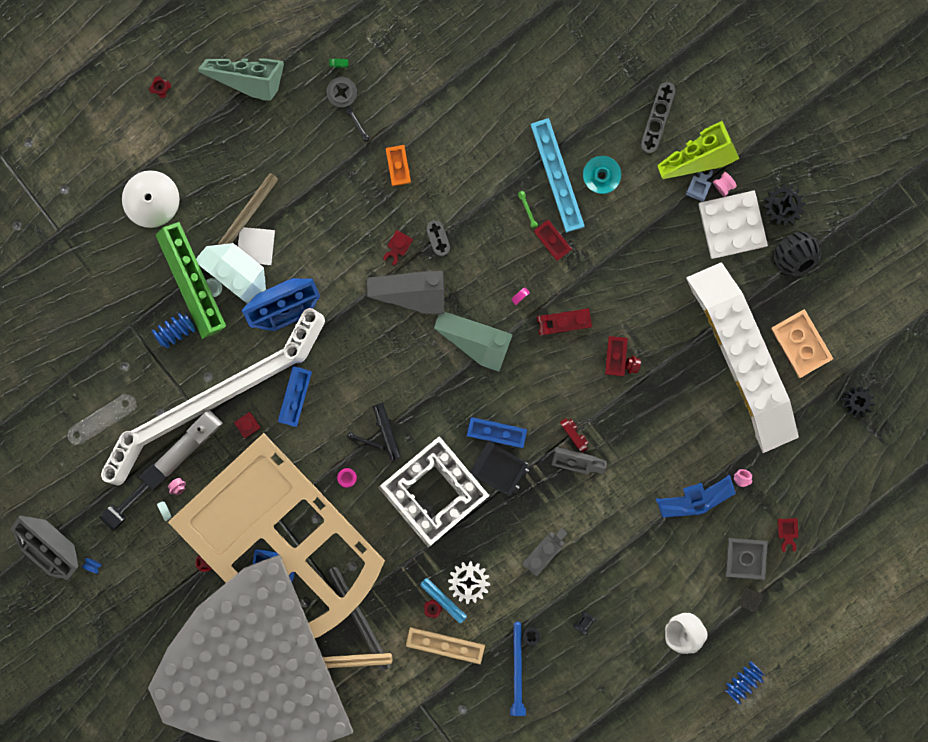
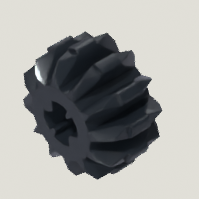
[841,386,875,418]

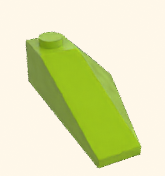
[657,121,739,179]

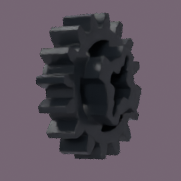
[763,184,806,227]

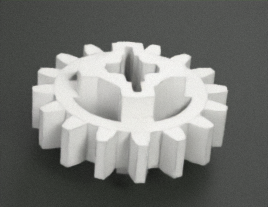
[448,561,490,604]

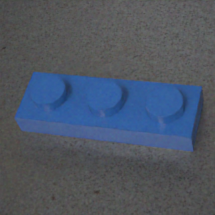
[278,366,312,427]
[467,417,527,448]

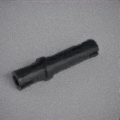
[372,403,402,461]

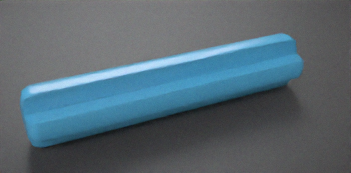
[420,578,467,623]

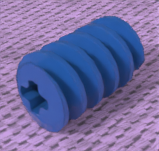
[152,310,196,348]
[724,661,766,705]

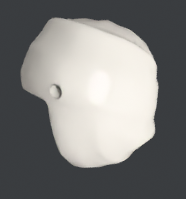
[665,613,707,654]

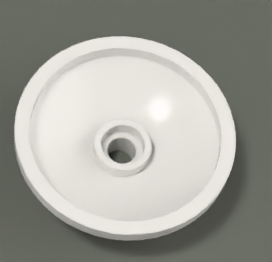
[122,171,180,228]

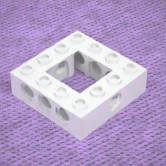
[379,436,489,547]

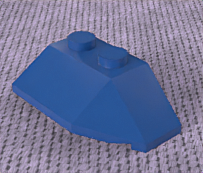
[242,278,320,331]

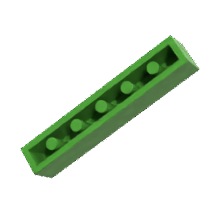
[156,222,226,339]

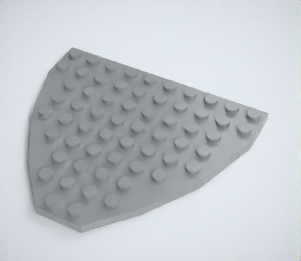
[148,554,353,742]

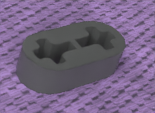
[426,220,450,256]

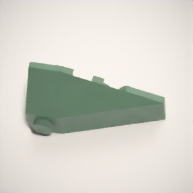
[198,59,284,100]
[434,312,513,372]

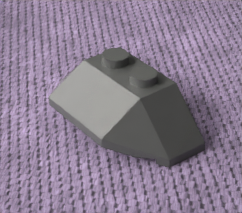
[10,516,78,580]

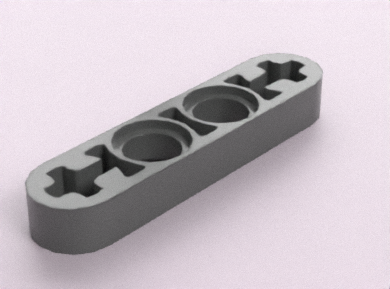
[640,82,675,154]

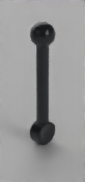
[346,107,370,142]
[347,432,385,450]

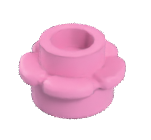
[734,469,752,487]
[168,478,186,495]

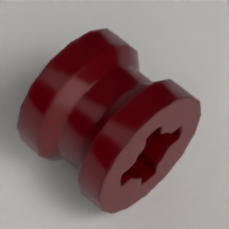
[195,555,212,572]

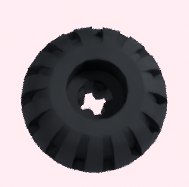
[774,231,821,277]

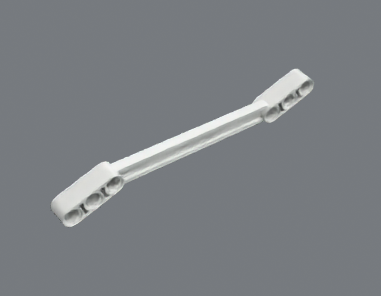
[101,308,325,486]

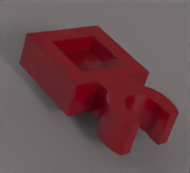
[383,230,413,266]
[777,518,799,552]

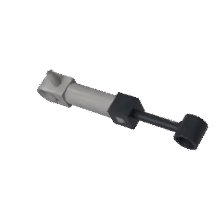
[99,410,223,531]

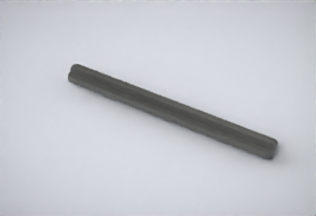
[328,567,391,671]

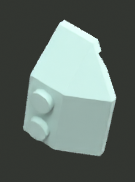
[196,243,266,304]

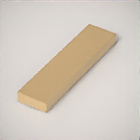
[406,627,485,664]

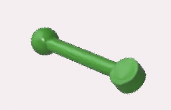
[518,191,538,229]

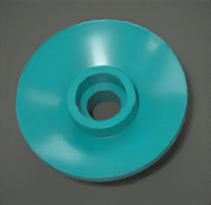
[583,156,621,194]

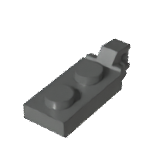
[551,447,607,475]
[522,528,567,576]

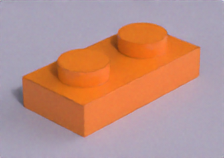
[386,145,411,187]

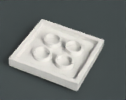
[698,190,768,259]

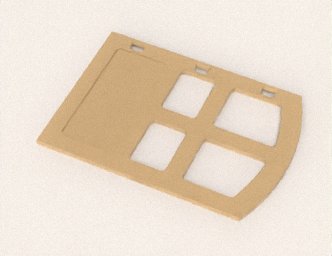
[168,433,385,638]

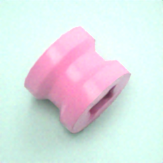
[713,172,737,196]

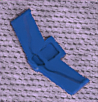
[656,475,736,518]

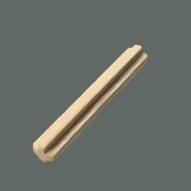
[323,653,392,668]

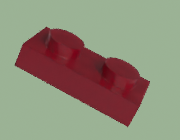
[533,219,572,261]
[605,336,628,376]

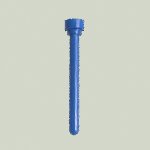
[510,622,526,716]

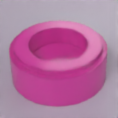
[511,288,530,305]
[337,468,357,488]

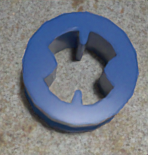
[82,558,102,574]

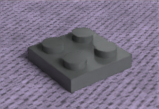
[725,538,768,580]

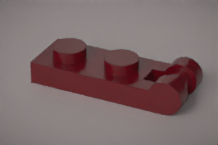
[536,308,592,336]

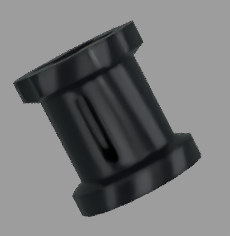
[572,611,597,636]

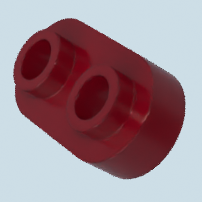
[559,418,589,453]

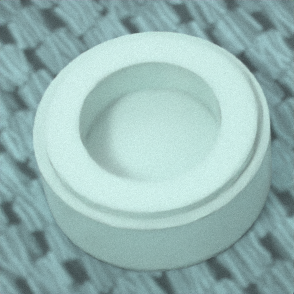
[157,501,172,521]

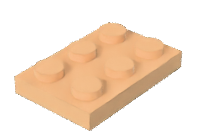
[770,309,833,378]

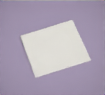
[238,227,275,265]

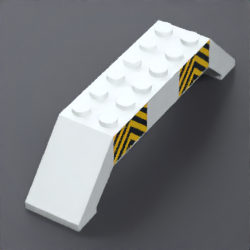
[686,262,799,453]

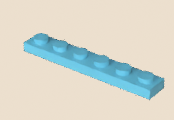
[531,118,584,233]

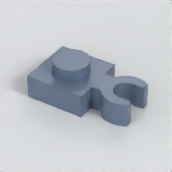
[686,170,713,202]

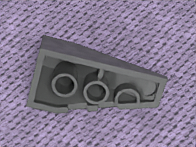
[367,271,444,314]

